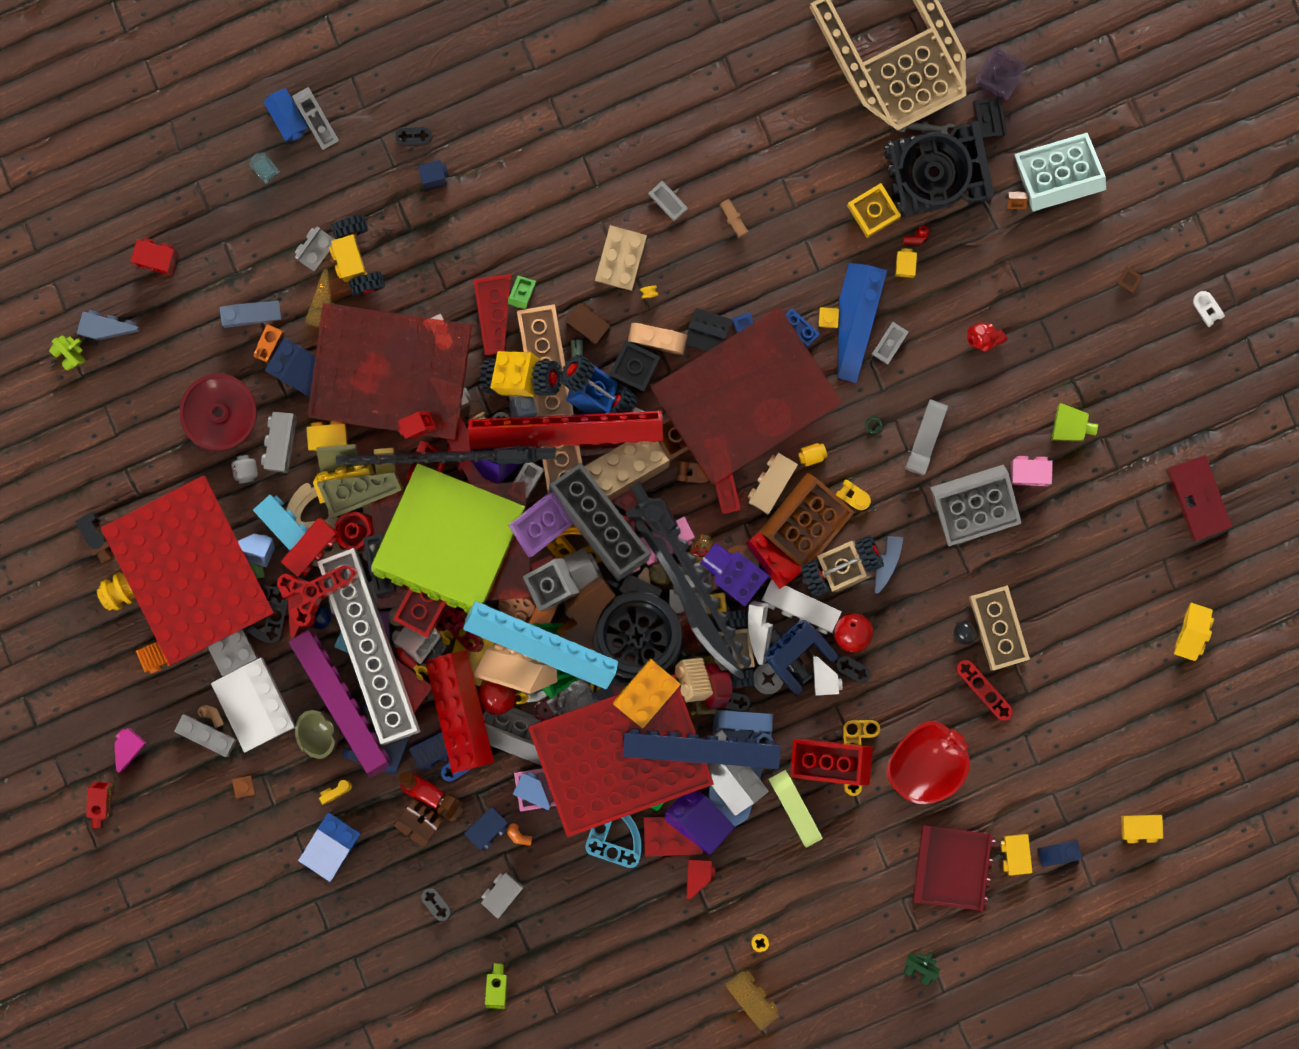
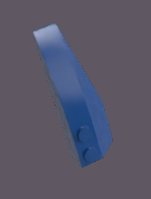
[838,263,887,383]

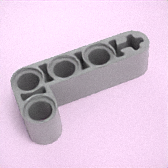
[905,399,948,476]

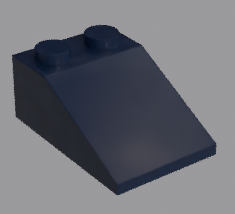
[265,337,337,402]

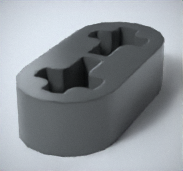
[421,888,451,921]

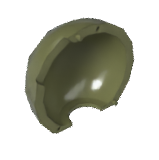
[295,710,340,759]

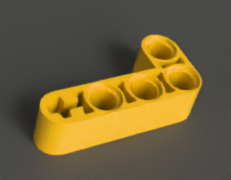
[843,720,880,796]

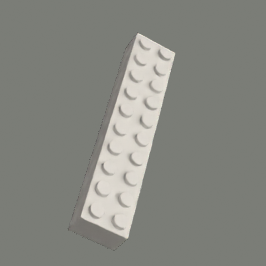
[317,548,420,745]

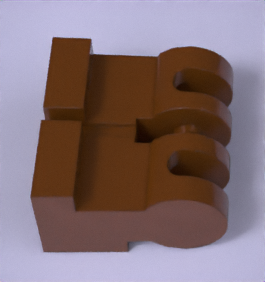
[393,798,444,848]

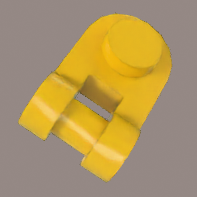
[835,479,871,511]
[319,780,352,805]

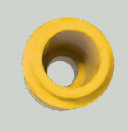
[798,443,828,467]

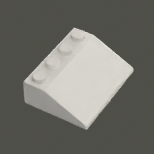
[211,658,295,753]

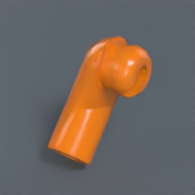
[507,823,532,846]

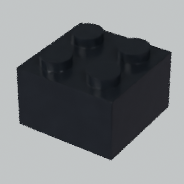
[609,341,661,393]

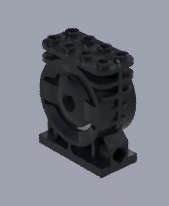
[883,121,995,218]

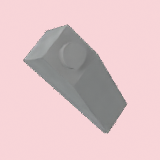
[292,87,339,150]

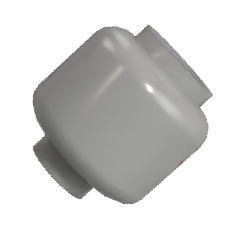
[231,455,258,484]

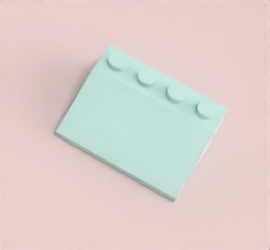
[1014,133,1106,211]

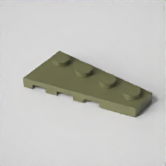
[317,471,403,518]

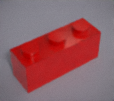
[281,518,339,577]

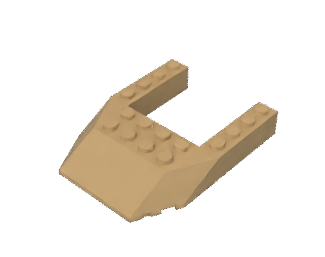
[810,0,966,131]

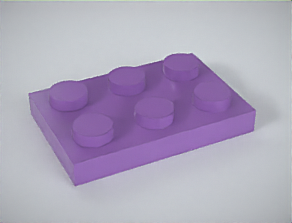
[508,492,573,557]

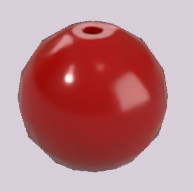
[834,613,874,653]
[477,680,517,715]

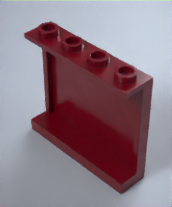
[912,825,995,911]

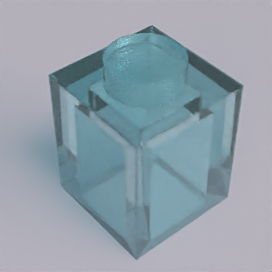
[249,152,280,184]

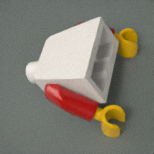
[392,625,453,680]

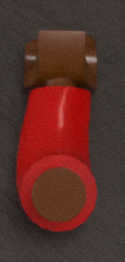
[399,771,463,822]

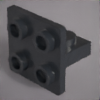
[686,308,731,355]

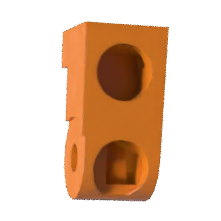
[254,324,285,363]

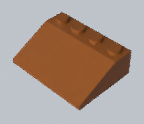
[759,473,855,566]

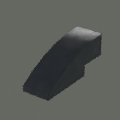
[363,533,396,599]

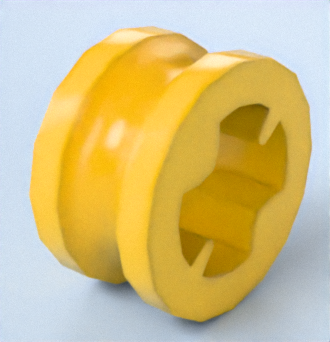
[640,285,658,299]

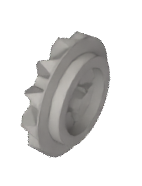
[753,663,783,694]

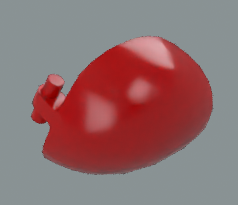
[886,721,970,804]

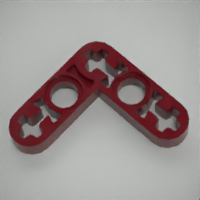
[441,606,484,653]

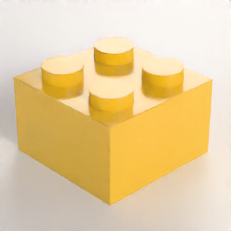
[847,183,901,238]

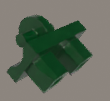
[904,951,940,986]

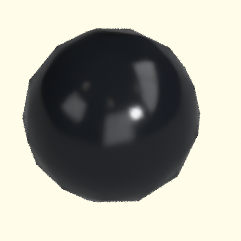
[954,621,978,645]

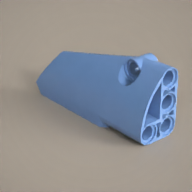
[705,710,773,826]

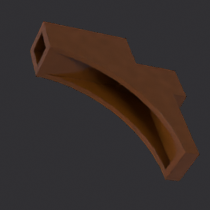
[556,575,615,652]

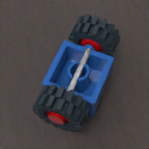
[559,354,637,414]

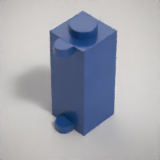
[264,88,308,141]

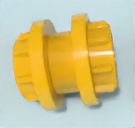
[97,572,135,611]

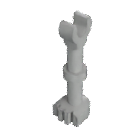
[898,122,955,137]

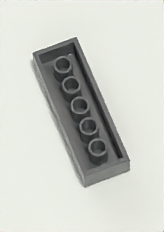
[549,463,651,582]

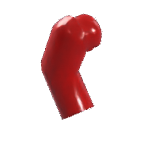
[903,225,929,245]

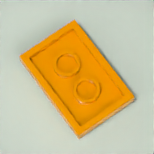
[613,658,681,729]

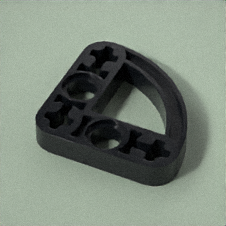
[245,584,288,643]

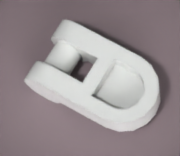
[1193,291,1225,327]

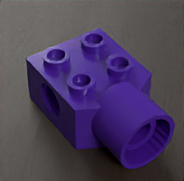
[700,543,769,607]

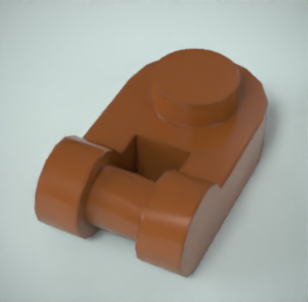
[676,461,712,483]

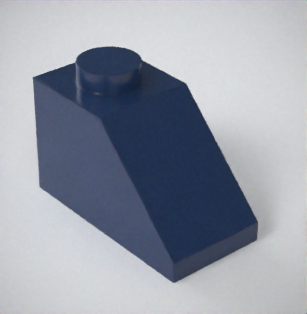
[1038,840,1082,867]

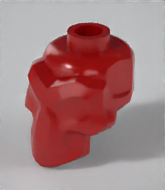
[967,322,1008,352]

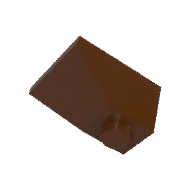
[658,409,702,461]

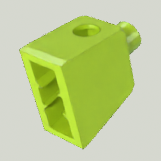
[1051,403,1098,442]
[485,963,507,1009]

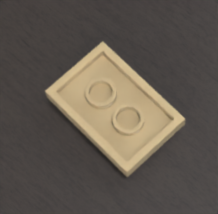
[595,225,647,291]

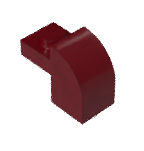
[704,663,732,709]

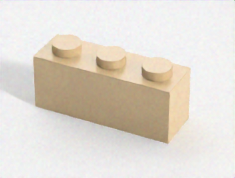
[747,453,798,515]

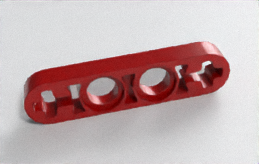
[956,660,1013,721]

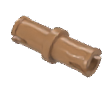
[720,199,749,238]

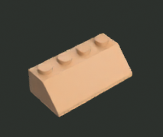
[474,643,557,694]

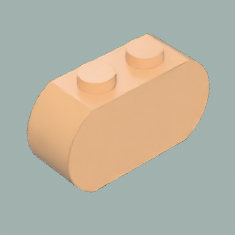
[628,323,688,355]

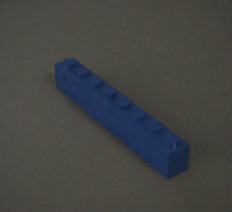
[622,729,781,769]

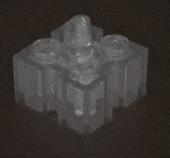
[546,679,599,715]

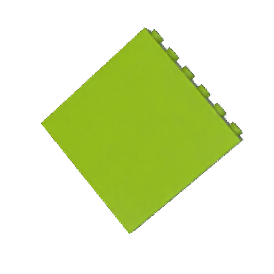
[371,463,525,613]

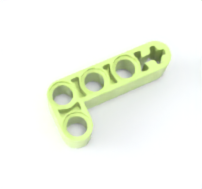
[769,770,823,848]

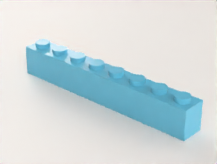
[463,601,618,689]

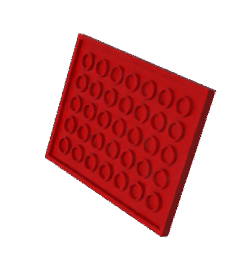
[101,475,274,666]
[528,674,714,837]

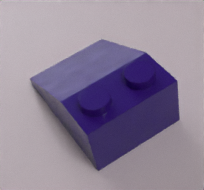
[666,790,735,855]

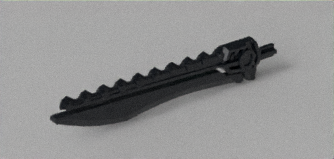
[336,446,556,466]
[626,482,751,679]

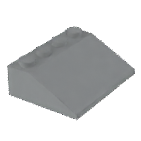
[930,465,1022,547]

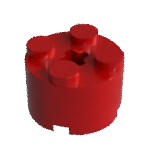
[335,512,380,551]

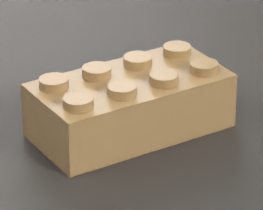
[584,441,670,501]
[969,585,1030,671]

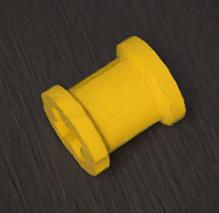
[751,934,769,952]

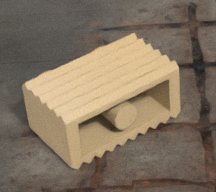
[675,658,713,703]

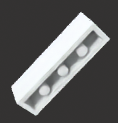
[761,579,842,635]

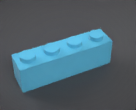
[253,495,324,552]

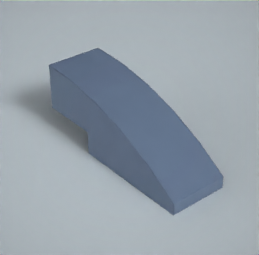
[874,536,903,594]

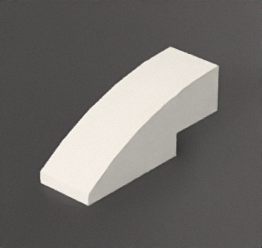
[748,601,773,665]

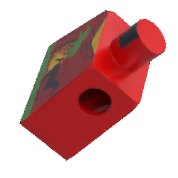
[86,781,113,828]

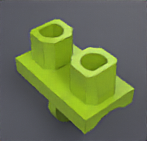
[49,335,86,371]

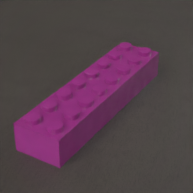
[289,630,391,778]

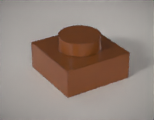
[1007,191,1028,209]
[232,775,255,798]

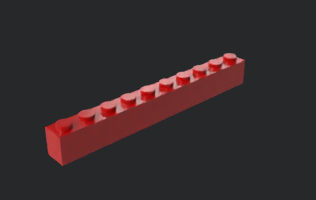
[468,411,663,450]

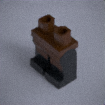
[75,512,115,564]

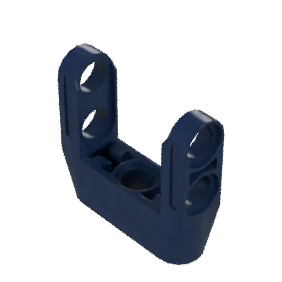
[765,620,840,697]
[342,702,410,775]

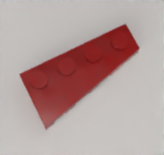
[473,274,511,356]

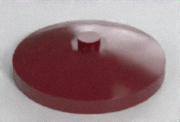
[179,374,257,451]

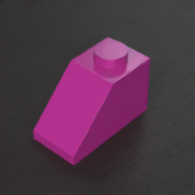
[114,728,147,773]

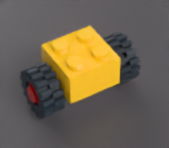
[329,215,385,297]
[479,351,561,397]

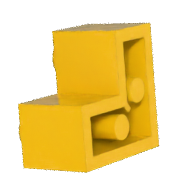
[1174,603,1214,661]

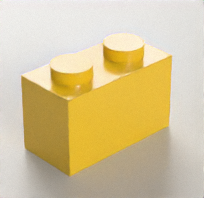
[306,421,348,451]
[1121,815,1163,843]
[1001,834,1032,876]

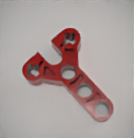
[277,565,358,627]

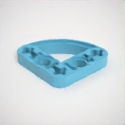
[585,815,641,868]

